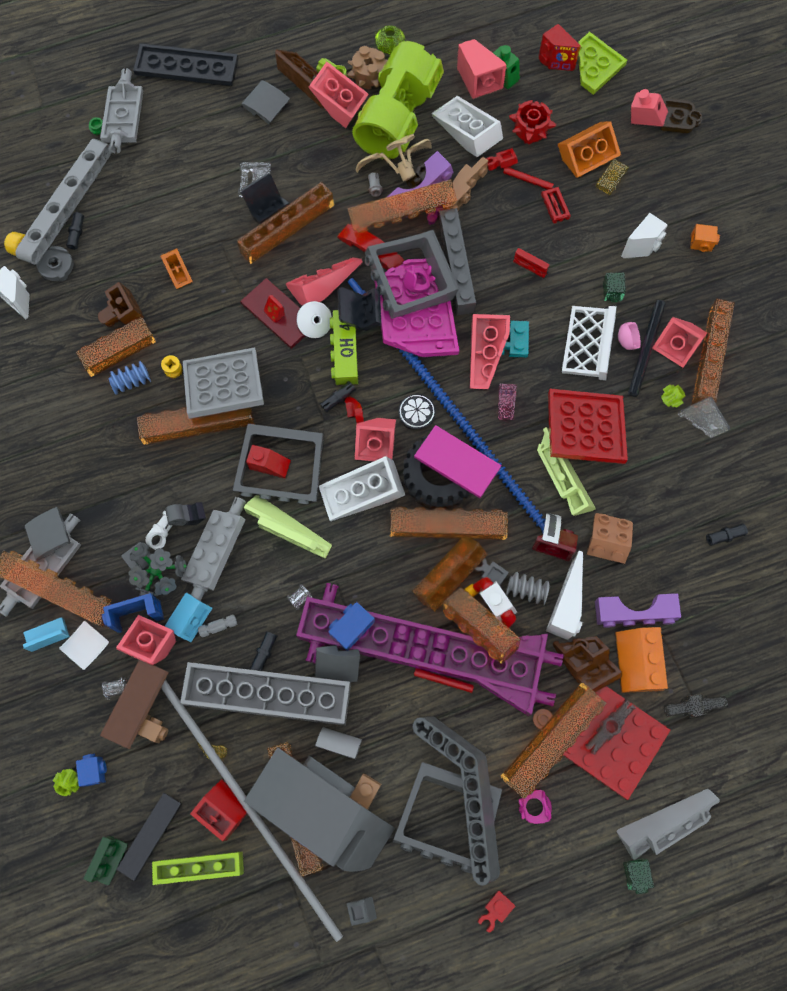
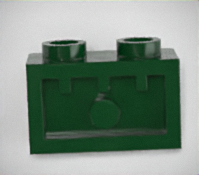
[83,836,128,885]

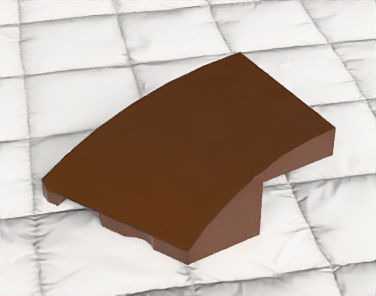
[553,636,622,696]

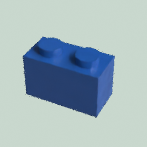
[328,602,375,651]

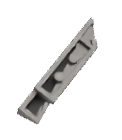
[617,789,720,860]

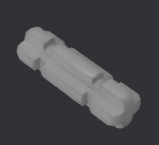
[198,615,237,637]

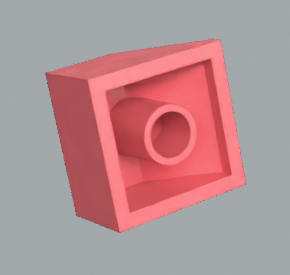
[116,615,176,665]

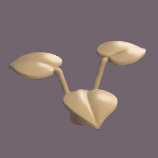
[356,134,432,182]

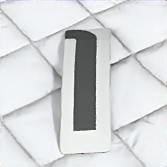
[542,513,561,544]

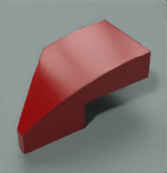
[345,397,364,424]

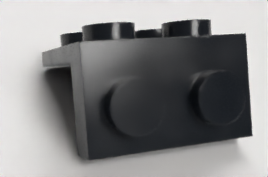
[241,173,291,227]
[338,287,382,331]

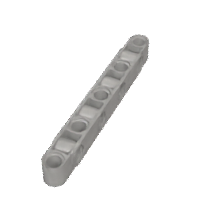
[16,139,111,265]

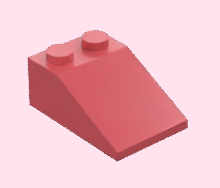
[309,62,369,128]

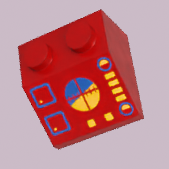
[538,24,581,71]

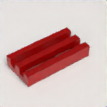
[541,187,571,224]
[513,248,549,278]

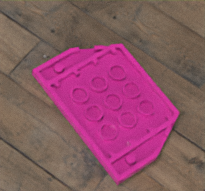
[374,259,459,357]

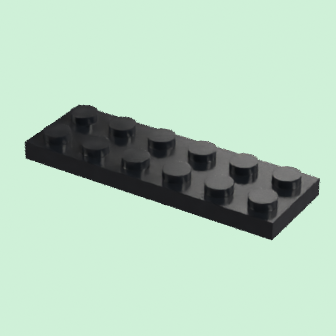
[133,43,238,86]

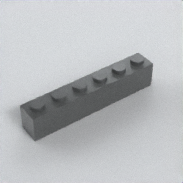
[439,208,476,315]

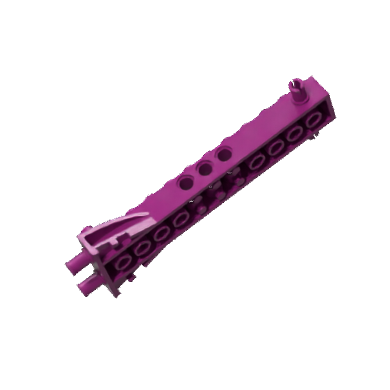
[296,583,563,716]

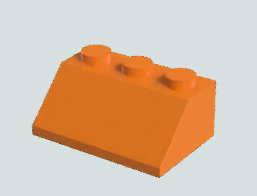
[558,122,621,177]
[615,627,668,693]

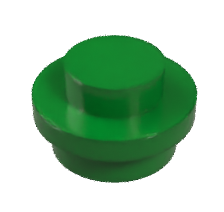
[89,117,103,135]

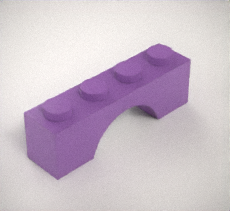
[385,151,454,220]
[595,594,681,628]

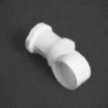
[146,511,173,550]

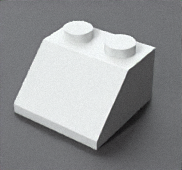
[621,213,667,258]
[0,266,29,319]

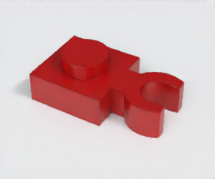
[486,148,518,171]
[478,890,515,932]

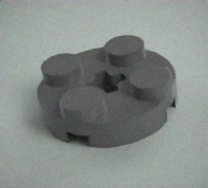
[36,246,74,281]

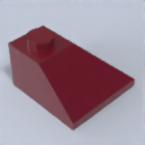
[532,529,578,562]

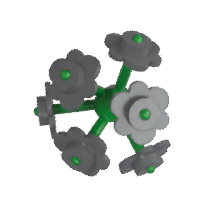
[128,543,187,597]

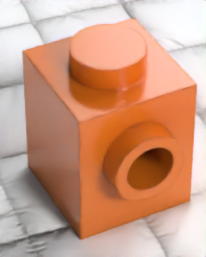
[690,224,720,252]

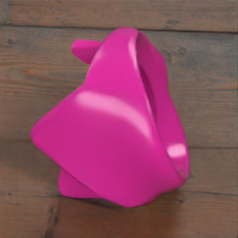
[403,265,435,293]
[519,790,552,824]

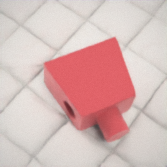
[631,89,668,126]

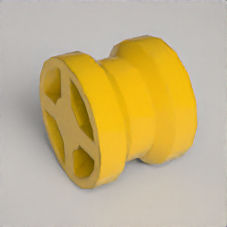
[161,355,183,378]

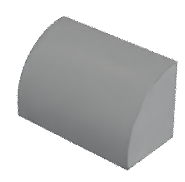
[315,727,362,760]

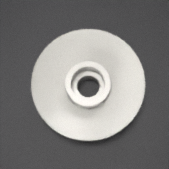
[297,301,332,338]

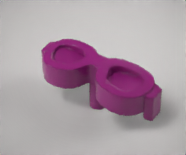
[427,202,446,225]

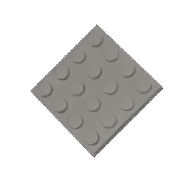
[183,347,264,419]

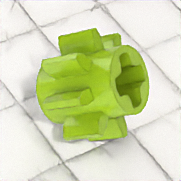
[661,384,685,408]
[53,769,79,796]

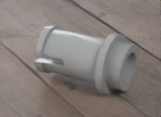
[368,173,382,197]

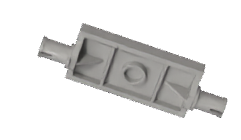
[100,68,143,153]
[181,497,246,601]
[0,513,81,617]

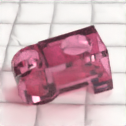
[498,384,517,420]

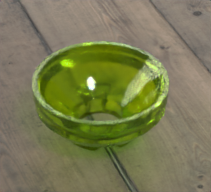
[375,25,405,54]

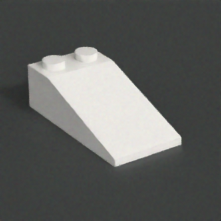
[431,96,503,157]
[319,456,405,521]
[546,551,583,640]

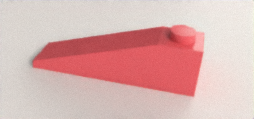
[286,258,362,306]
[470,314,510,389]

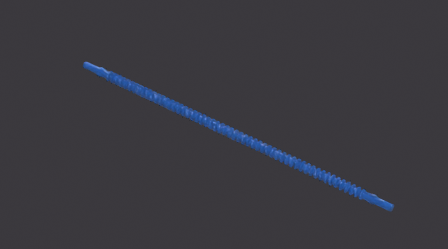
[348,278,546,533]

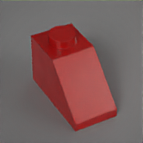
[246,445,291,479]

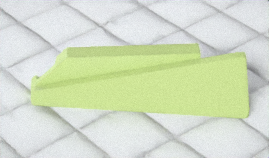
[537,427,596,516]
[244,495,332,559]

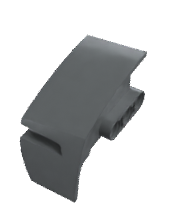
[244,747,395,872]

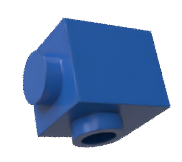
[76,754,107,787]

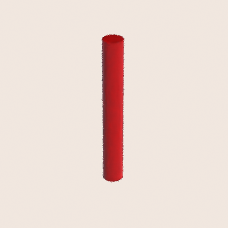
[503,167,554,190]
[414,668,474,693]

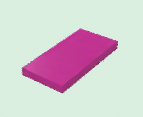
[414,425,502,498]

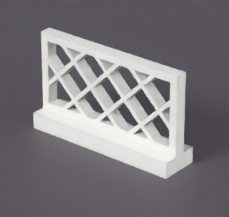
[562,306,616,380]

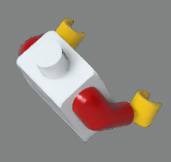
[463,577,517,638]

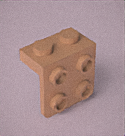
[587,513,633,564]

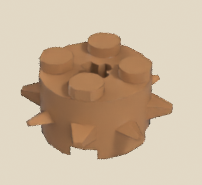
[347,46,388,89]

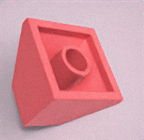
[652,317,707,368]
[355,418,396,461]

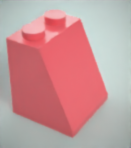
[457,39,506,99]

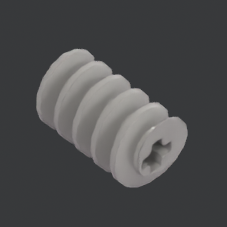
[506,572,550,605]

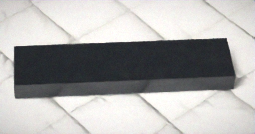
[116,793,182,881]

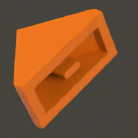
[161,248,193,289]

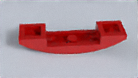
[337,224,404,270]

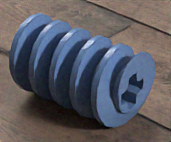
[108,361,151,395]

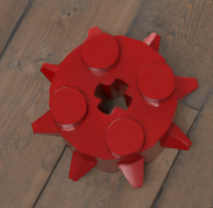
[509,100,556,144]

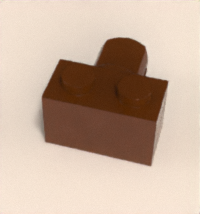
[98,282,145,327]

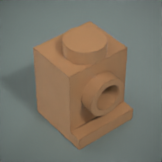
[138,714,169,743]

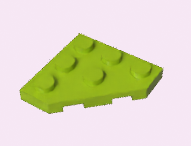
[578,32,627,95]

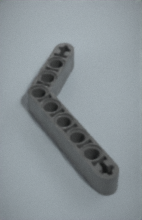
[413,716,500,886]

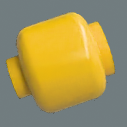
[4,232,26,256]

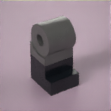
[165,502,206,526]

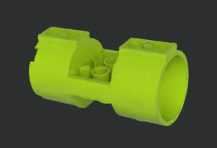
[352,41,444,159]

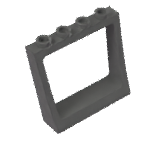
[365,230,459,319]
[233,424,325,504]
[393,762,502,873]

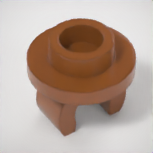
[533,709,554,730]

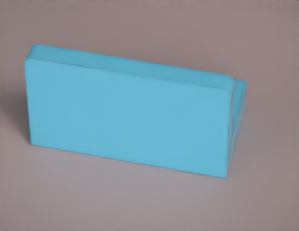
[165,593,212,642]
[23,617,70,652]

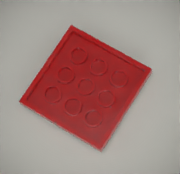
[548,389,628,464]
[556,686,670,800]

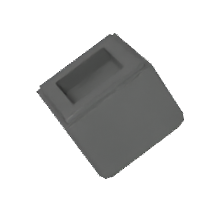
[347,897,377,926]

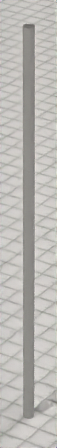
[161,680,343,942]

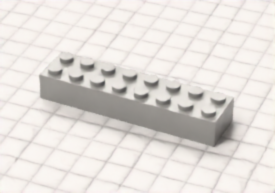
[180,662,351,726]

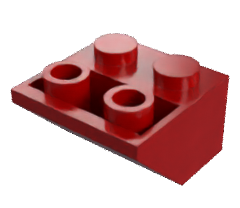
[190,779,248,842]

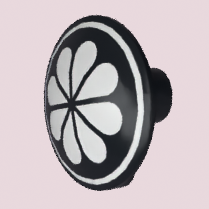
[398,394,436,429]

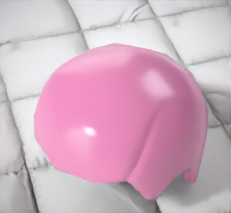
[618,322,641,350]

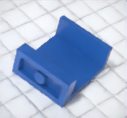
[102,593,164,633]

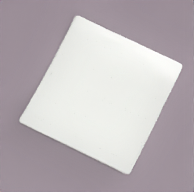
[59,621,109,670]

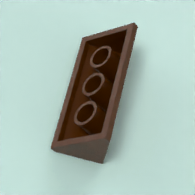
[275,49,324,109]
[100,660,169,749]

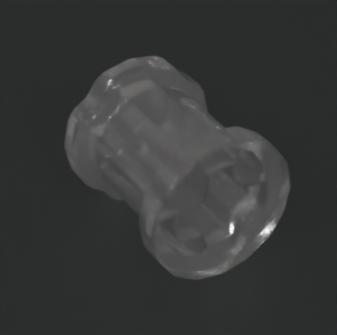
[286,584,312,610]
[102,677,127,700]

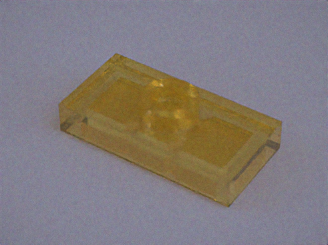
[596,159,629,195]

